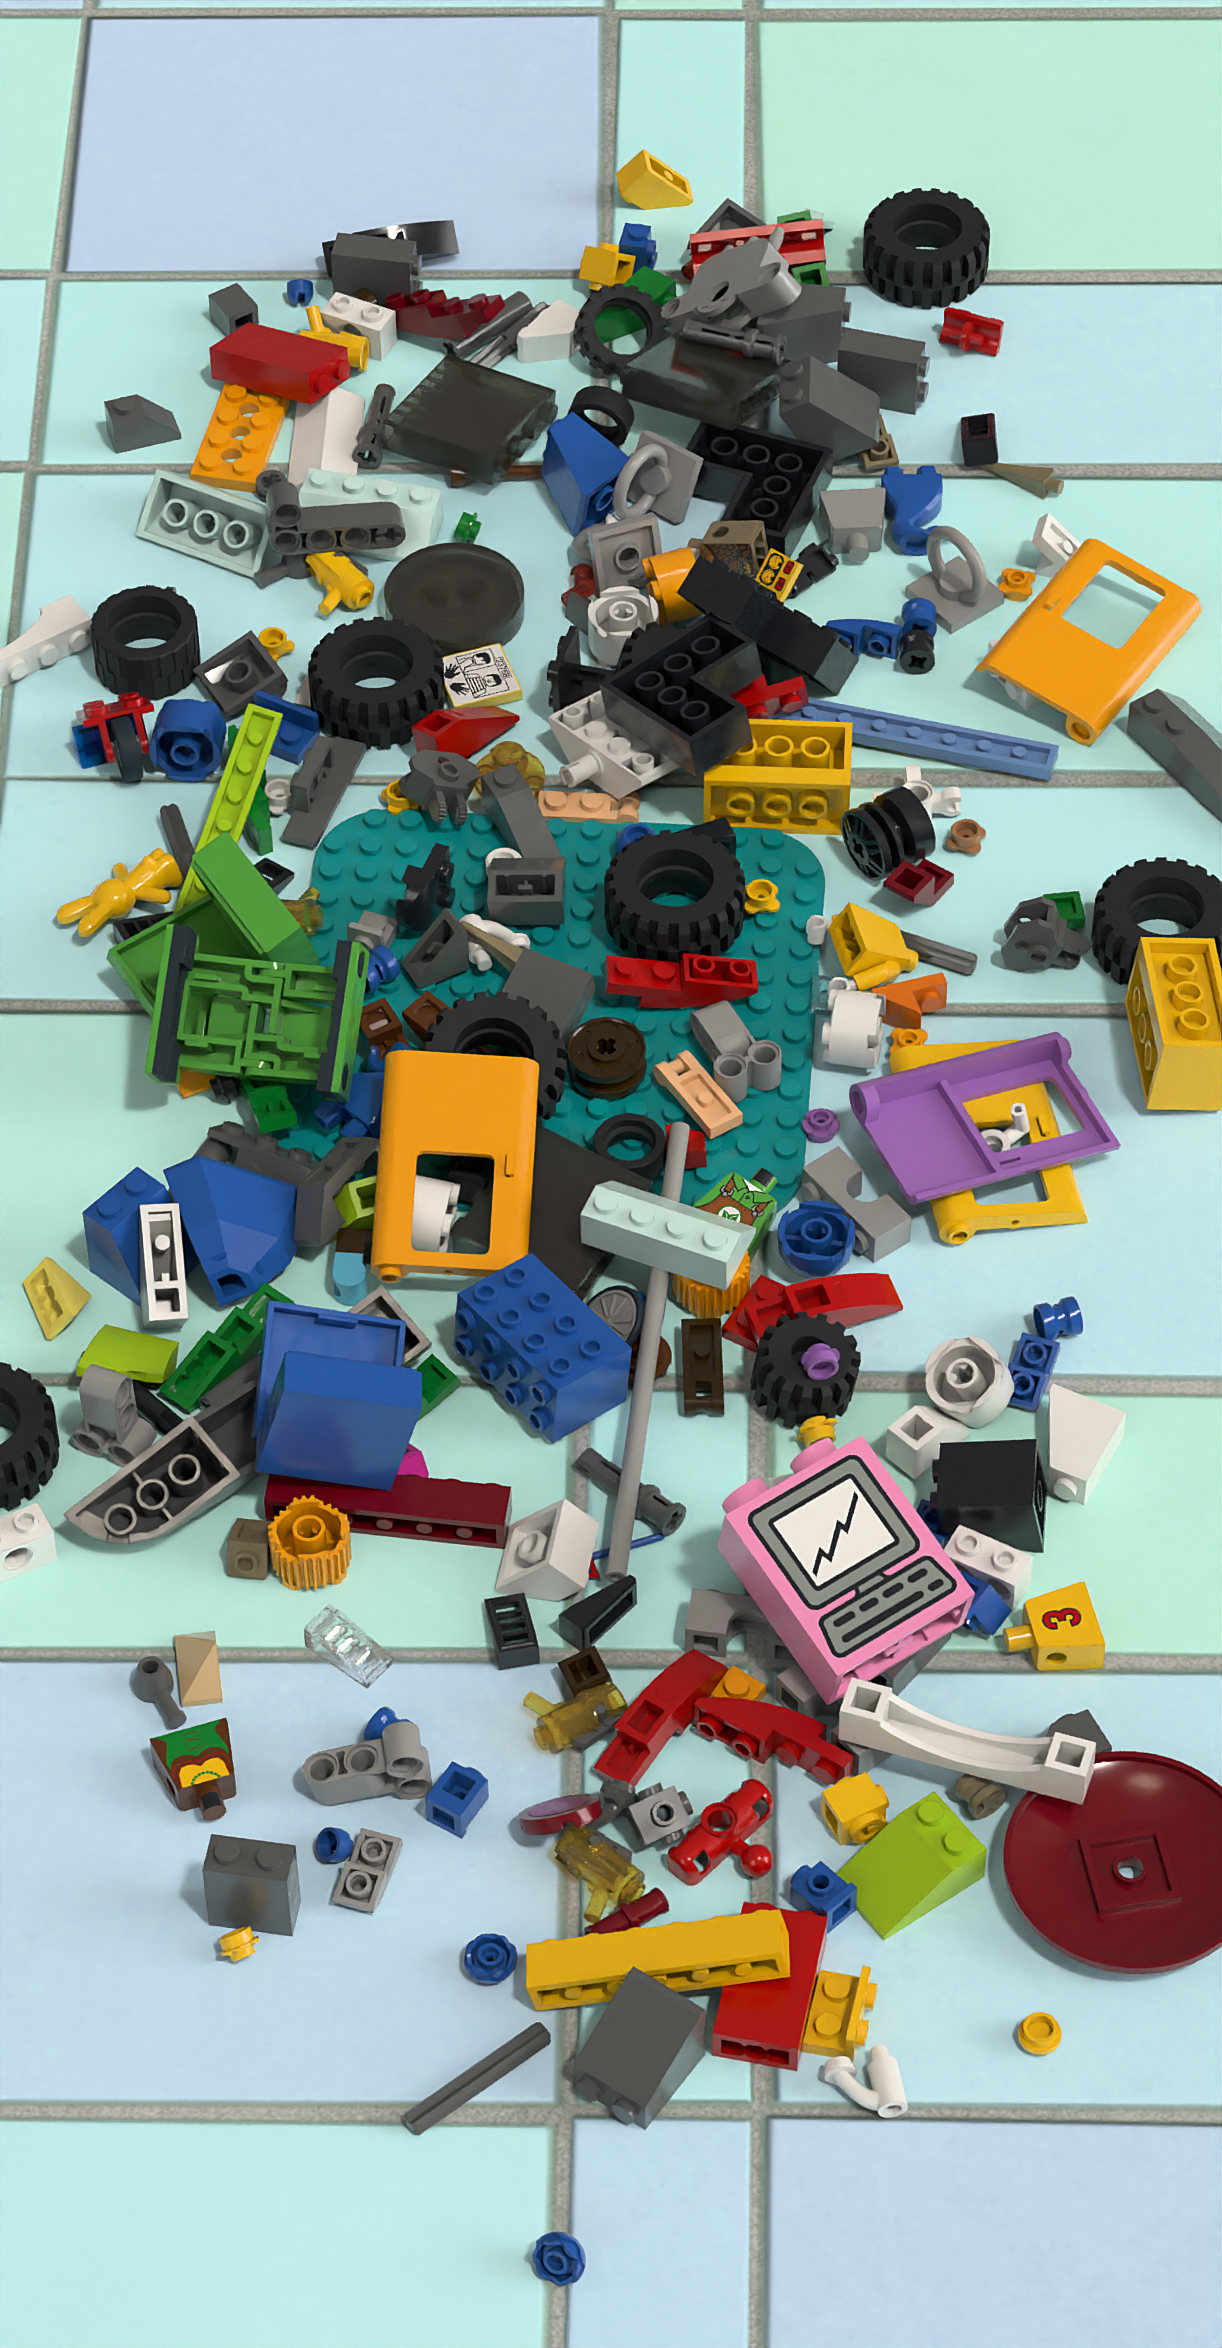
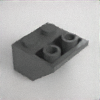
[487,857,567,925]

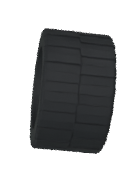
[91,586,201,700]

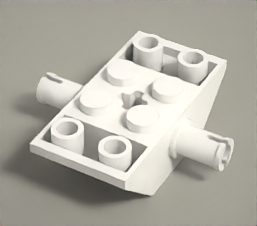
[548,690,681,799]

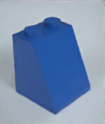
[541,412,630,537]
[82,1167,200,1307]

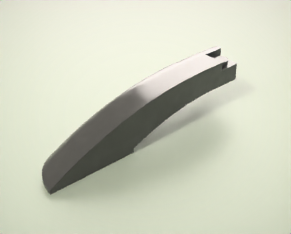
[63,1285,432,1544]

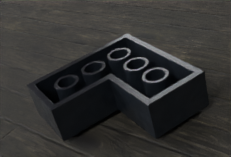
[686,415,833,558]
[677,556,859,696]
[599,613,763,777]

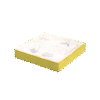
[443,643,523,708]

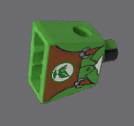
[692,1168,778,1263]

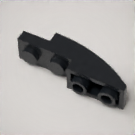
[322,220,460,278]

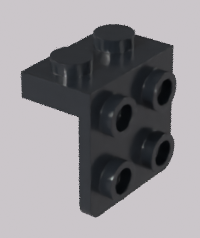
[547,625,615,714]

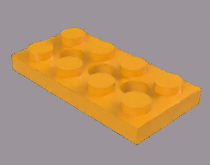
[190,383,291,493]

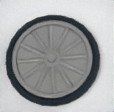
[586,1285,645,1347]

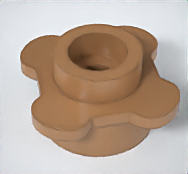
[946,819,986,854]

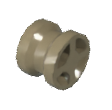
[954,1773,1007,1819]

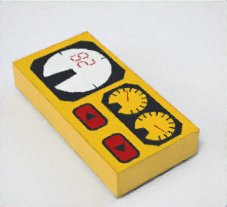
[755,548,804,603]

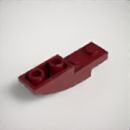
[382,289,505,339]

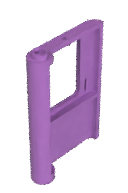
[849,1032,1121,1205]

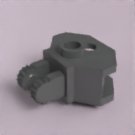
[398,749,480,825]
[1001,896,1091,972]

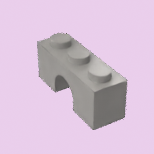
[800,1146,911,1263]
[685,1589,797,1666]
[776,1662,893,1776]

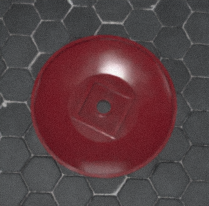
[1003,1751,1222,1974]

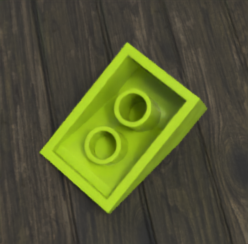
[836,1791,987,1941]

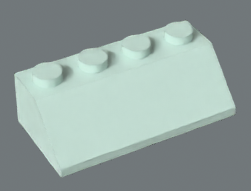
[299,468,444,566]
[136,469,278,578]
[580,1180,756,1291]

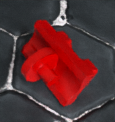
[939,307,1004,356]

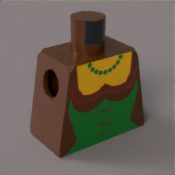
[149,1717,237,1821]

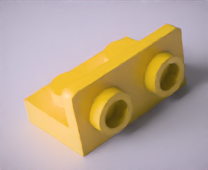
[802,1966,878,2062]

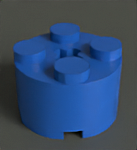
[149,699,227,782]

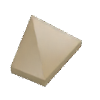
[174,1631,223,1707]

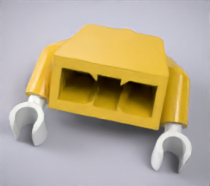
[806,902,919,996]

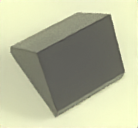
[565,591,594,636]

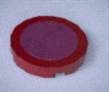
[518,1794,602,1835]

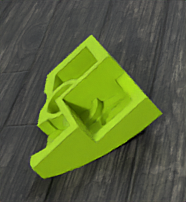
[76,1324,179,1383]

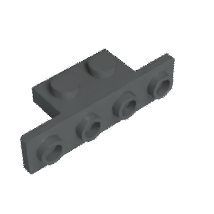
[283,735,366,848]
[207,1121,356,1186]

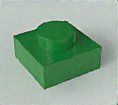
[1042,891,1086,929]

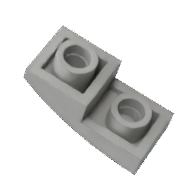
[333,1828,403,1913]

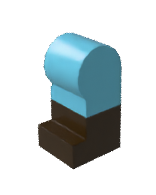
[332,1228,373,1306]

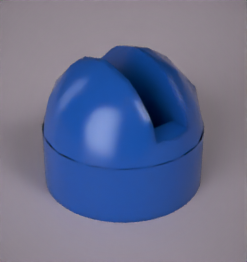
[287,279,313,306]
[316,1827,353,1862]

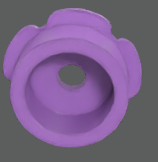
[802,1108,840,1143]
[801,1343,840,1380]

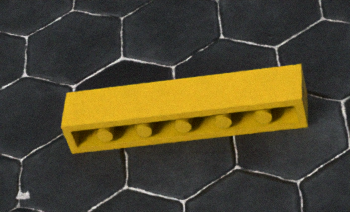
[526,1909,790,2012]

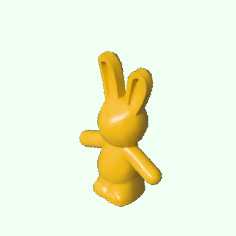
[56,848,183,937]

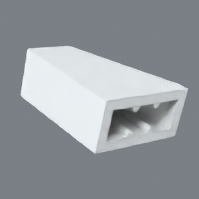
[1048,1384,1126,1505]

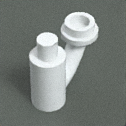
[459,914,530,971]
[824,2045,908,2118]

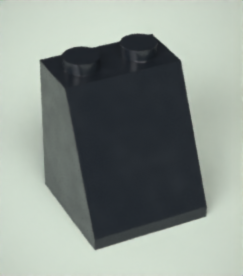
[930,1439,1047,1553]

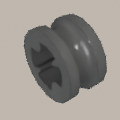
[256,470,287,503]

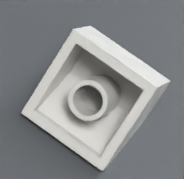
[495,1498,599,1601]

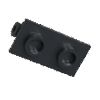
[786,538,839,599]

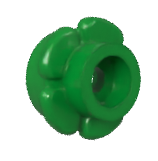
[453,512,482,545]

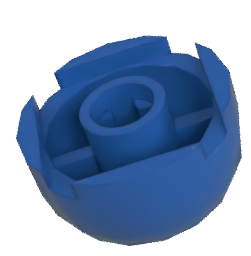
[778,1200,855,1279]

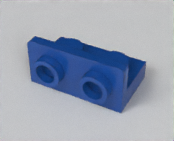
[238,690,320,765]

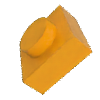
[709,1665,766,1701]

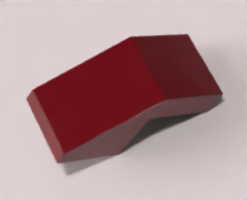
[883,858,954,906]

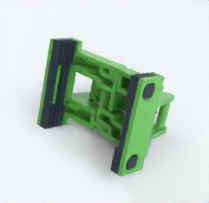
[144,924,370,1103]

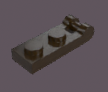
[681,1318,724,1416]

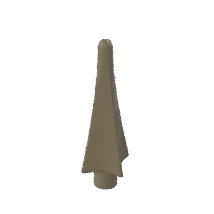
[978,462,1064,500]
[460,921,523,973]

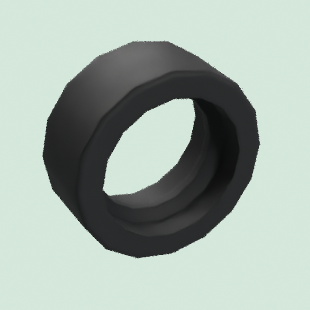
[567,385,635,448]
[593,1113,666,1187]

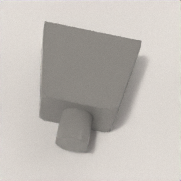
[819,488,886,562]

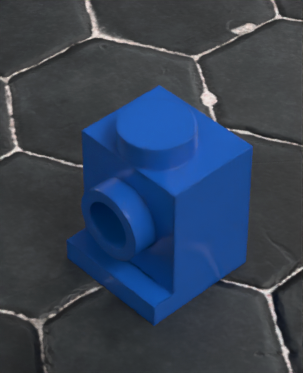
[619,223,658,276]
[961,1570,1012,1636]
[425,1761,489,1839]
[790,1861,857,1934]

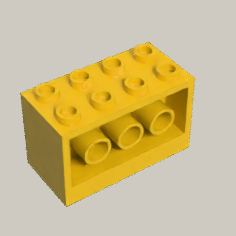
[703,719,853,835]
[1124,937,1222,1111]

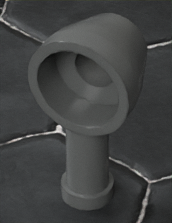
[254,554,312,589]
[132,1656,187,1729]

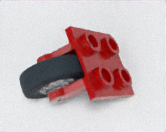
[75,692,155,782]

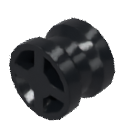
[899,630,935,675]

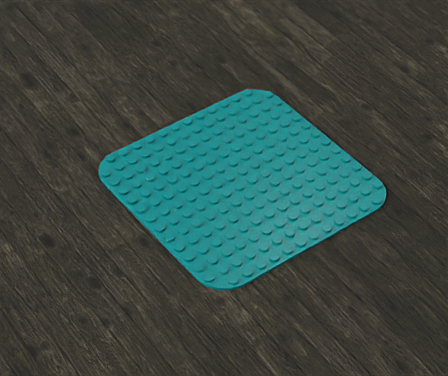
[272,809,825,1218]

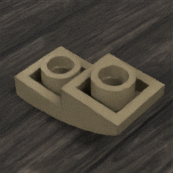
[857,414,899,471]

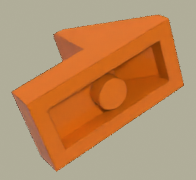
[871,972,947,1030]

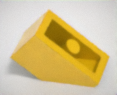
[616,149,694,210]

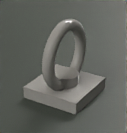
[612,430,704,523]
[572,512,662,596]
[905,526,1004,634]

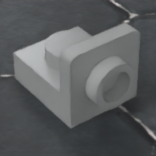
[347,910,399,952]

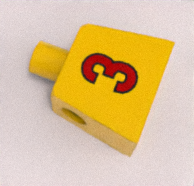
[1003,1581,1106,1671]

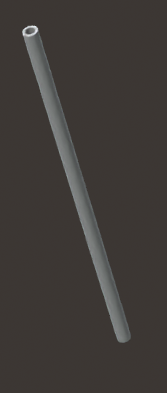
[606,1122,690,1583]

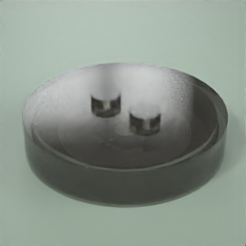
[384,542,525,657]

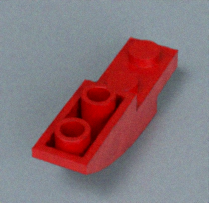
[730,674,809,719]
[603,953,758,1008]
[744,1273,903,1345]
[594,1649,728,1787]
[694,1697,854,1785]

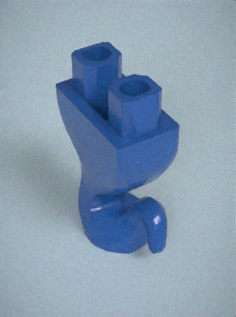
[881,465,943,556]
[313,1041,413,1139]

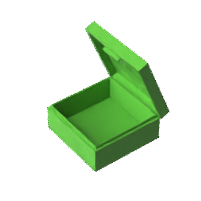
[106,831,322,1034]

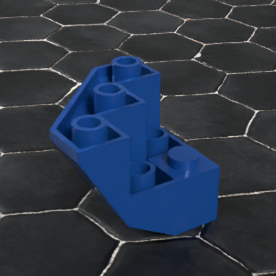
[163,1155,299,1307]

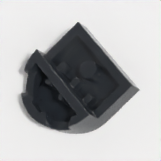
[396,843,455,931]

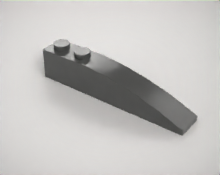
[1127,688,1222,823]

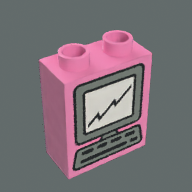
[717,1436,975,1706]

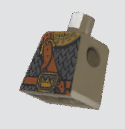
[687,520,769,580]

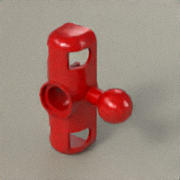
[667,1779,774,1886]

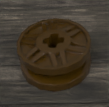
[566,1017,647,1100]

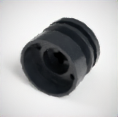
[841,786,936,881]

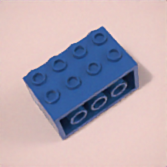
[453,1252,632,1443]

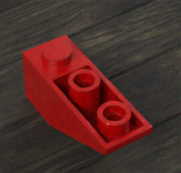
[411,705,520,764]

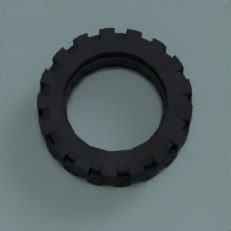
[575,283,667,377]

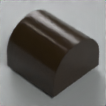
[557,1645,613,1704]

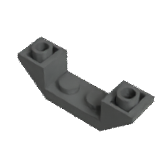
[293,1137,379,1247]

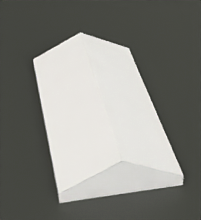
[288,387,365,494]

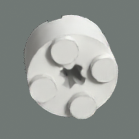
[588,586,659,668]
[822,989,886,1069]
[411,1175,461,1253]
[924,1336,1015,1429]

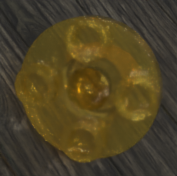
[475,741,545,798]

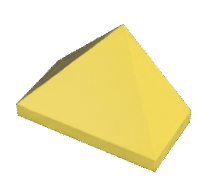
[22,1257,92,1340]

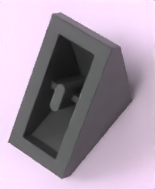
[401,908,469,988]

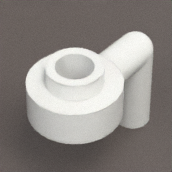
[981,1103,1030,1152]

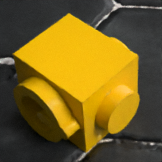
[579,242,636,291]
[821,1772,889,1846]

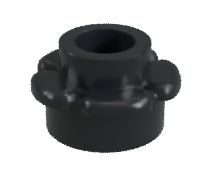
[209,1075,241,1104]

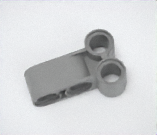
[689,1000,782,1103]
[71,1364,157,1468]
[303,1721,433,1805]

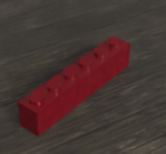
[264,1473,512,1549]

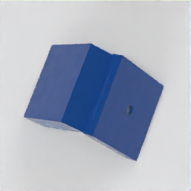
[251,1300,422,1491]

